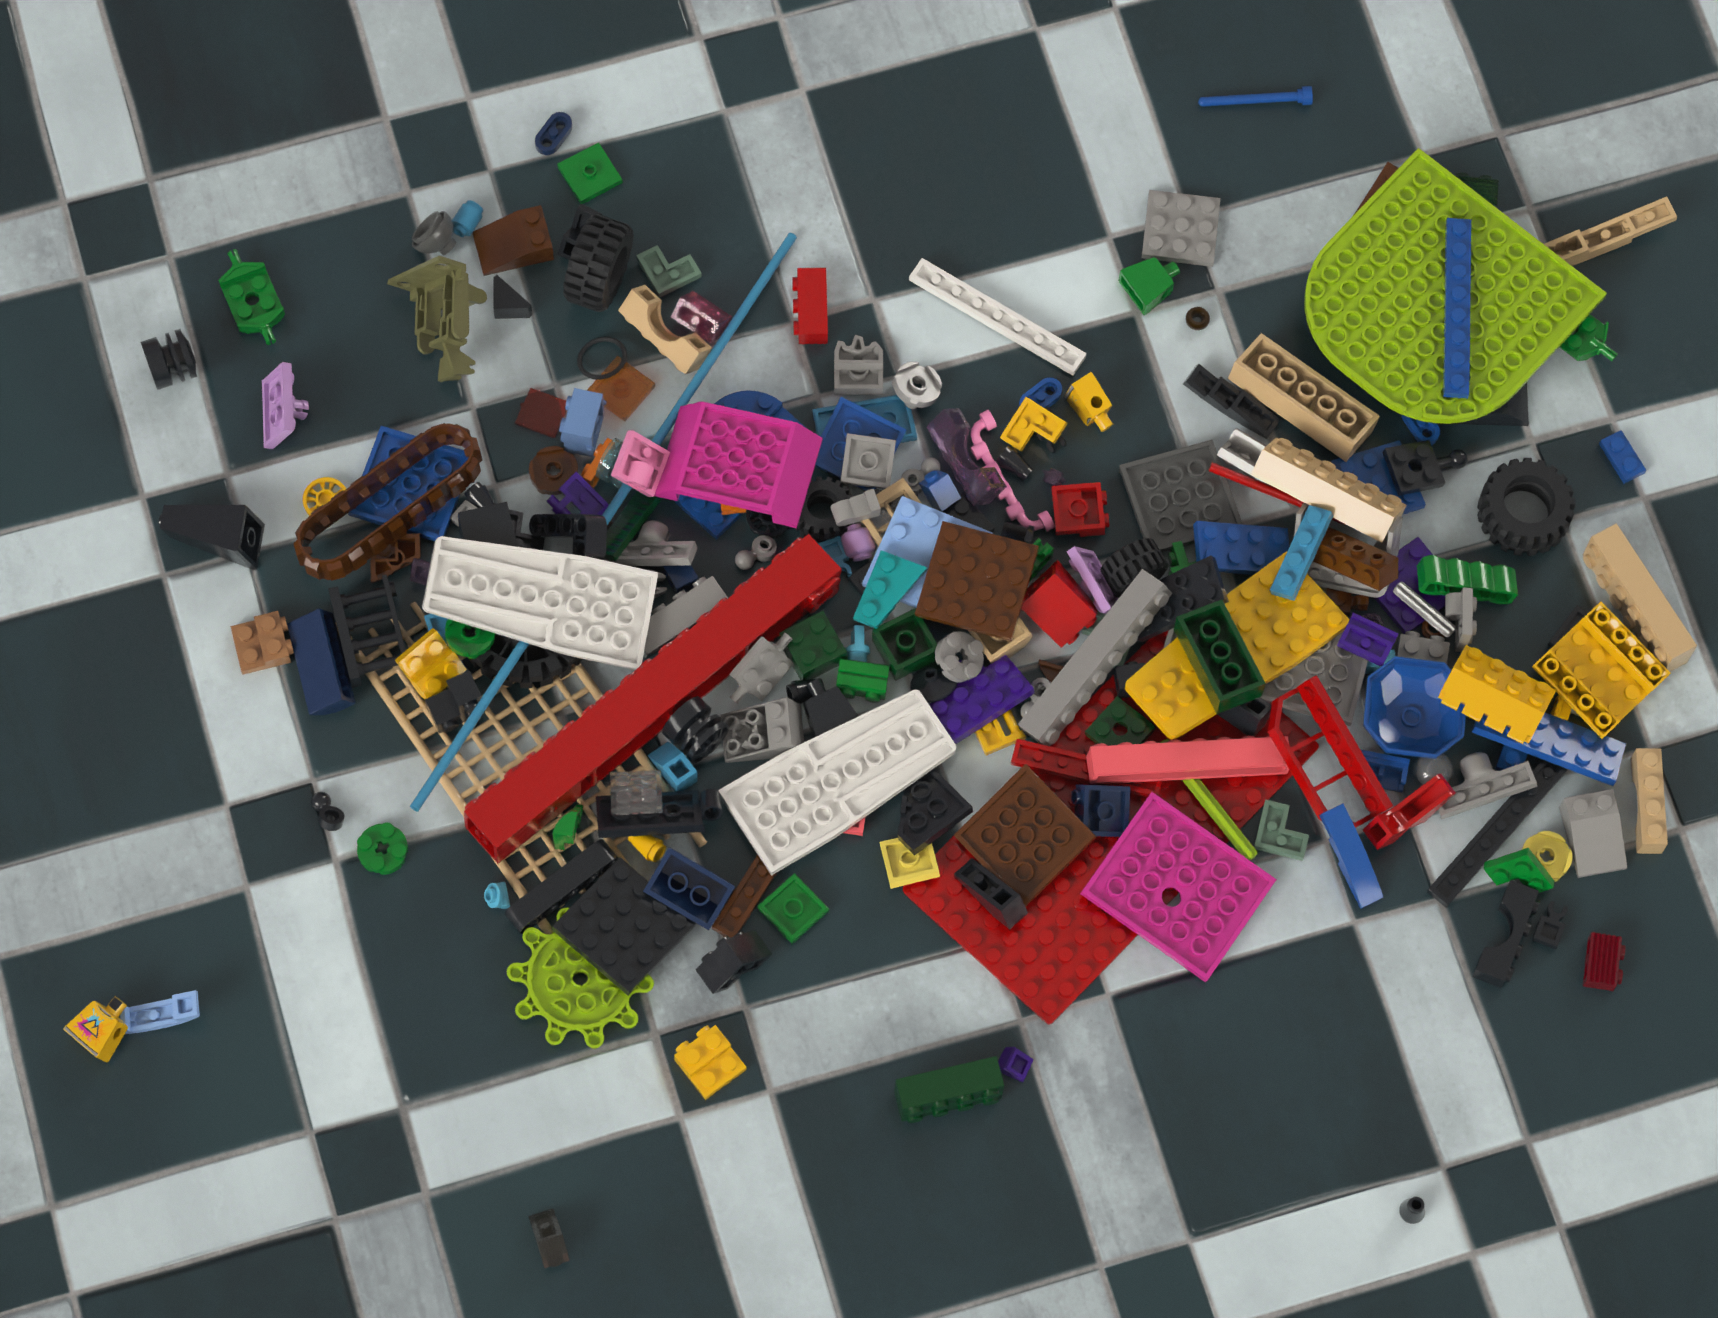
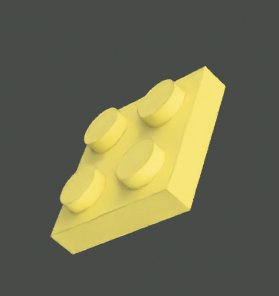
[879,838,940,889]

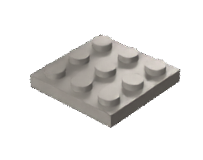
[1141,190,1220,267]

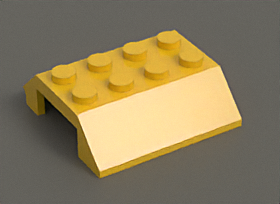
[1438,645,1556,744]

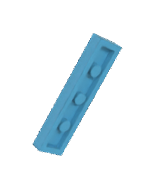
[1270,505,1333,601]

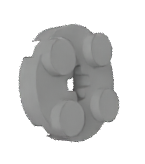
[892,362,942,409]
[935,632,984,682]

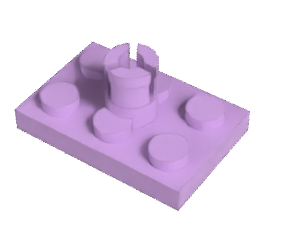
[262,362,309,449]
[1067,546,1119,614]

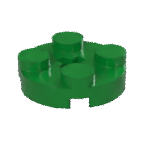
[445,619,495,659]
[357,822,408,875]

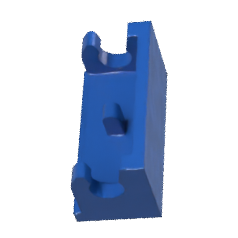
[1360,749,1410,793]

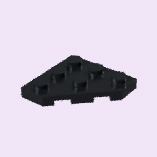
[897,769,973,856]

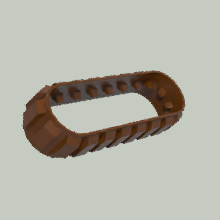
[293,423,483,581]

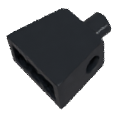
[803,678,858,738]

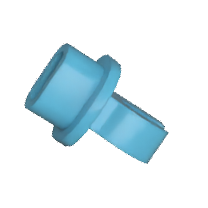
[845,625,871,662]

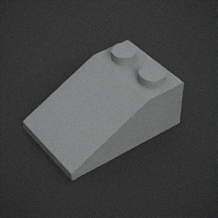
[1559,789,1627,878]

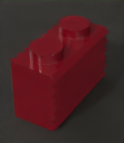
[1583,932,1625,991]

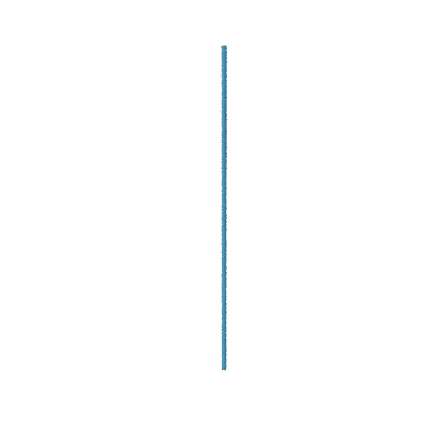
[410,233,797,812]

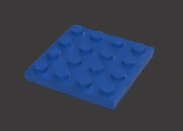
[348,426,469,541]

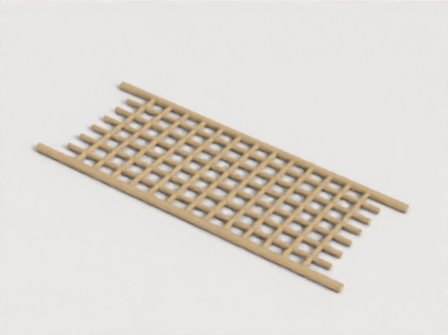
[335,602,707,934]

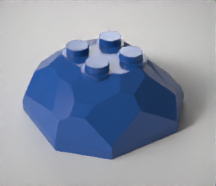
[1363,656,1466,759]

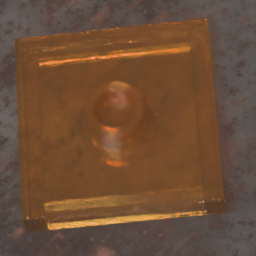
[587,356,656,421]

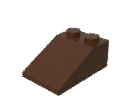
[473,205,554,276]

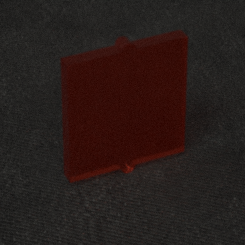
[515,388,567,438]

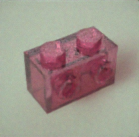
[671,291,732,343]

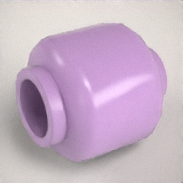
[841,523,876,562]

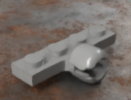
[603,520,697,567]
[1438,752,1537,819]

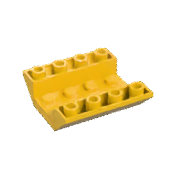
[1532,602,1671,739]

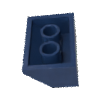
[643,847,735,930]

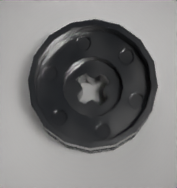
[141,329,197,390]
[662,696,730,764]

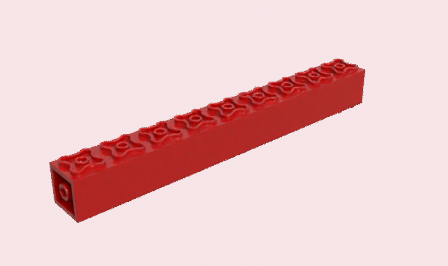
[464,534,842,864]

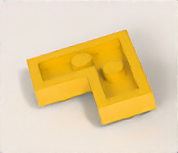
[1000,397,1068,452]

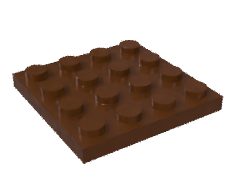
[915,521,1039,641]
[954,764,1097,907]

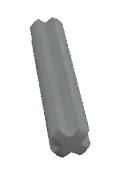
[1393,581,1456,637]

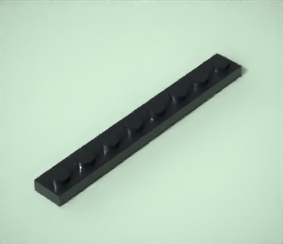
[1427,760,1569,908]

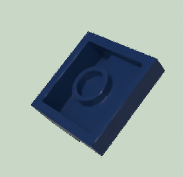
[1071,784,1130,837]

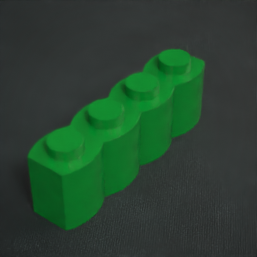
[1417,555,1518,604]

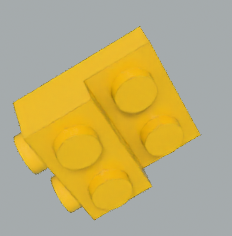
[395,628,467,699]
[674,1025,747,1100]

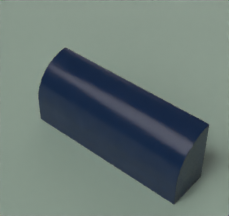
[287,608,356,715]

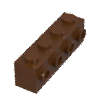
[1313,527,1398,591]

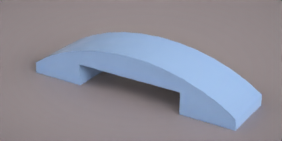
[118,990,200,1034]

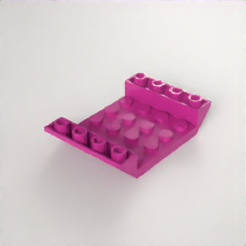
[654,401,823,528]

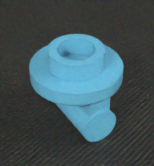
[484,882,511,909]

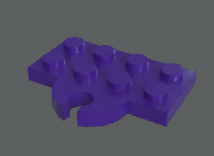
[929,655,1035,744]

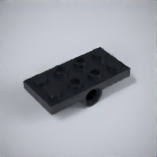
[1138,555,1229,642]

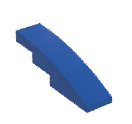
[1319,803,1383,909]

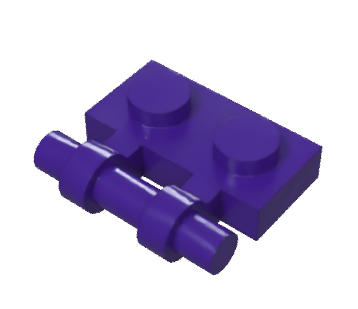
[546,472,609,515]

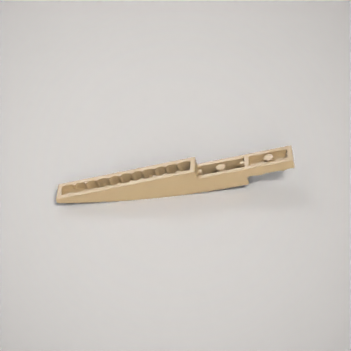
[1544,197,1677,266]

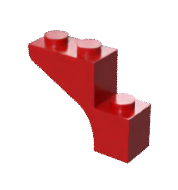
[1362,773,1456,850]

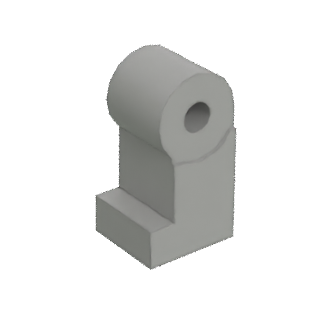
[830,488,881,526]

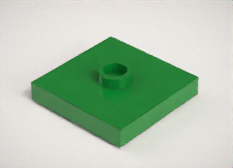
[557,142,623,204]
[757,873,829,944]

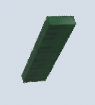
[604,491,662,562]

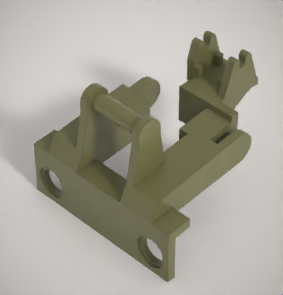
[387,256,487,382]

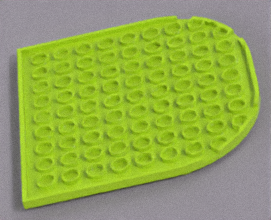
[1304,148,1607,424]

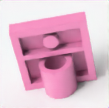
[611,430,670,497]

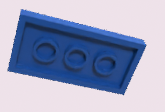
[1193,521,1289,575]

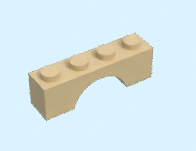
[618,285,712,374]
[1631,748,1668,854]

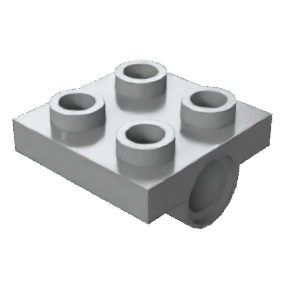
[1445,588,1477,652]

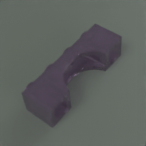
[927,408,1007,506]

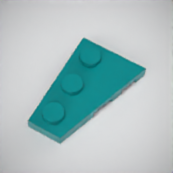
[853,550,928,629]

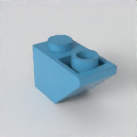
[648,741,698,792]

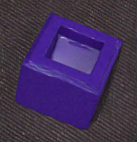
[998,1047,1034,1082]

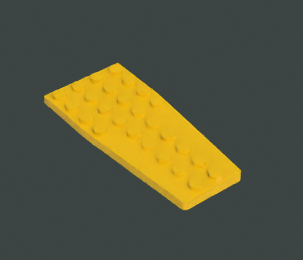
[1125,551,1350,740]

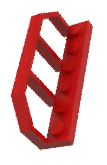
[1268,675,1393,828]

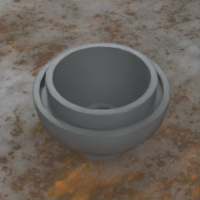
[412,211,456,256]

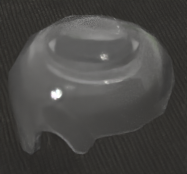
[1413,754,1454,785]

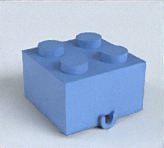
[559,388,607,457]

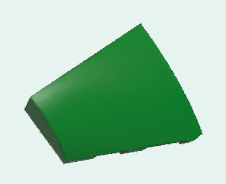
[552,804,584,850]

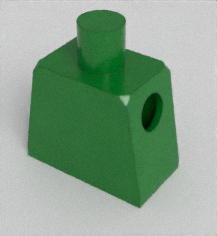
[1118,257,1180,316]

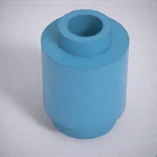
[452,200,483,237]

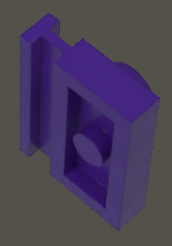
[1337,613,1398,666]

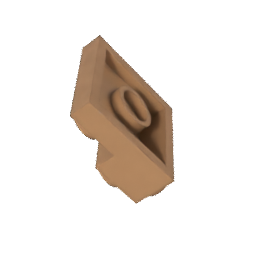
[230,611,294,675]

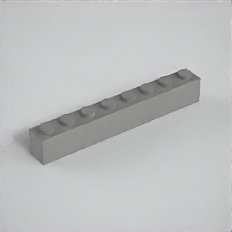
[1018,569,1172,746]

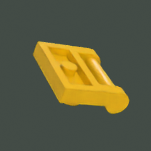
[974,710,1027,756]

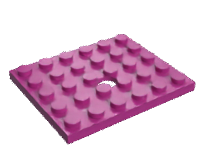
[1080,792,1277,983]

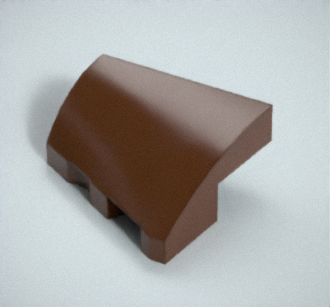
[370,533,421,583]

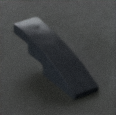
[1183,364,1281,439]

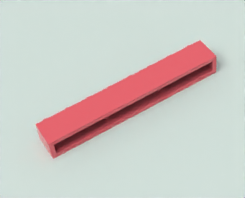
[1086,735,1289,785]

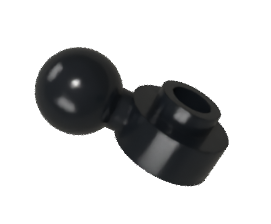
[311,792,345,831]

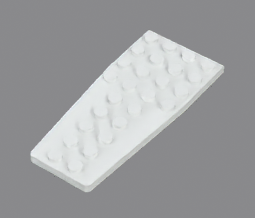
[422,536,658,670]
[718,690,956,876]

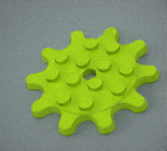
[507,908,654,1049]

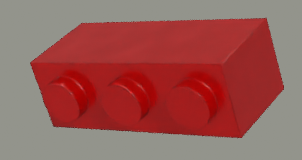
[792,268,828,344]

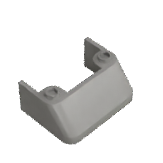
[1294,503,1403,598]

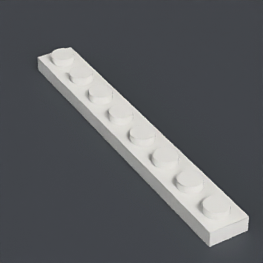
[909,258,1087,376]

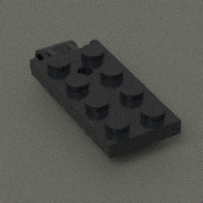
[596,789,722,838]

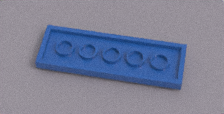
[1472,713,1626,786]

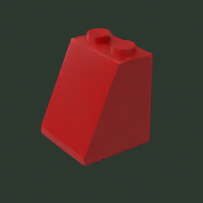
[1021,560,1098,648]

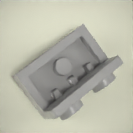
[1217,428,1267,480]

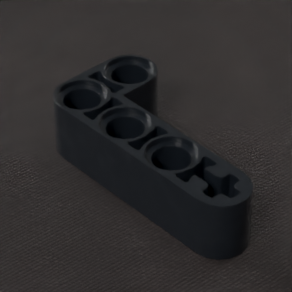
[529,514,607,560]

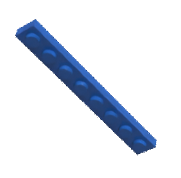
[1443,218,1471,399]

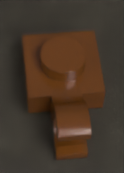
[1326,588,1369,616]

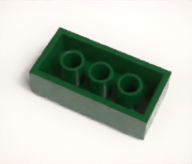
[1174,599,1266,714]
[894,1056,1004,1123]

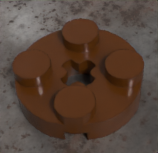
[529,446,578,495]

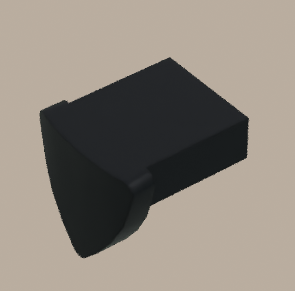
[1001,521,1035,544]

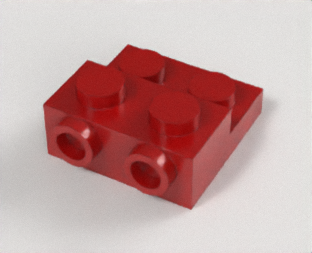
[1051,482,1109,537]

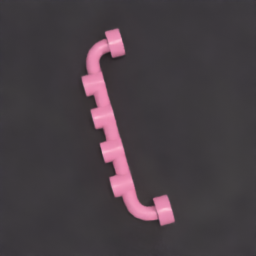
[970,410,1055,532]

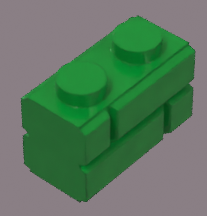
[836,658,890,702]

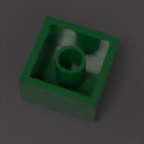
[872,608,937,681]
[779,611,847,680]

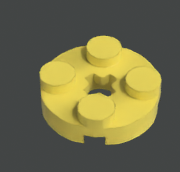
[1521,831,1572,881]

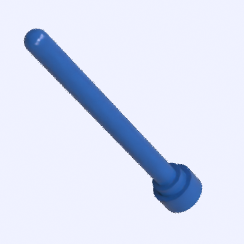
[1198,86,1313,107]

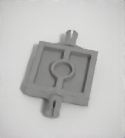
[729,632,794,704]

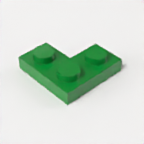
[1484,848,1555,893]

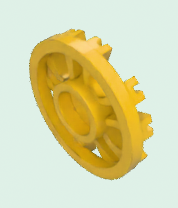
[302,477,346,516]

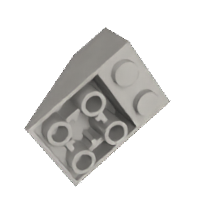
[721,697,804,763]

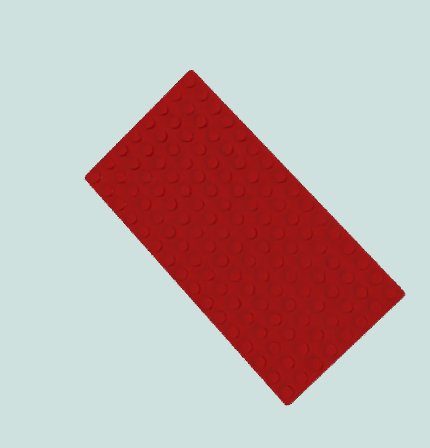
[903,630,1319,1025]

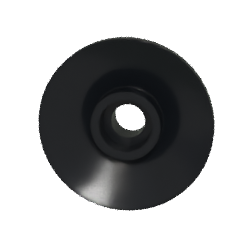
[910,662,958,703]

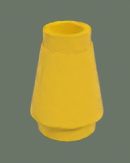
[628,835,666,862]

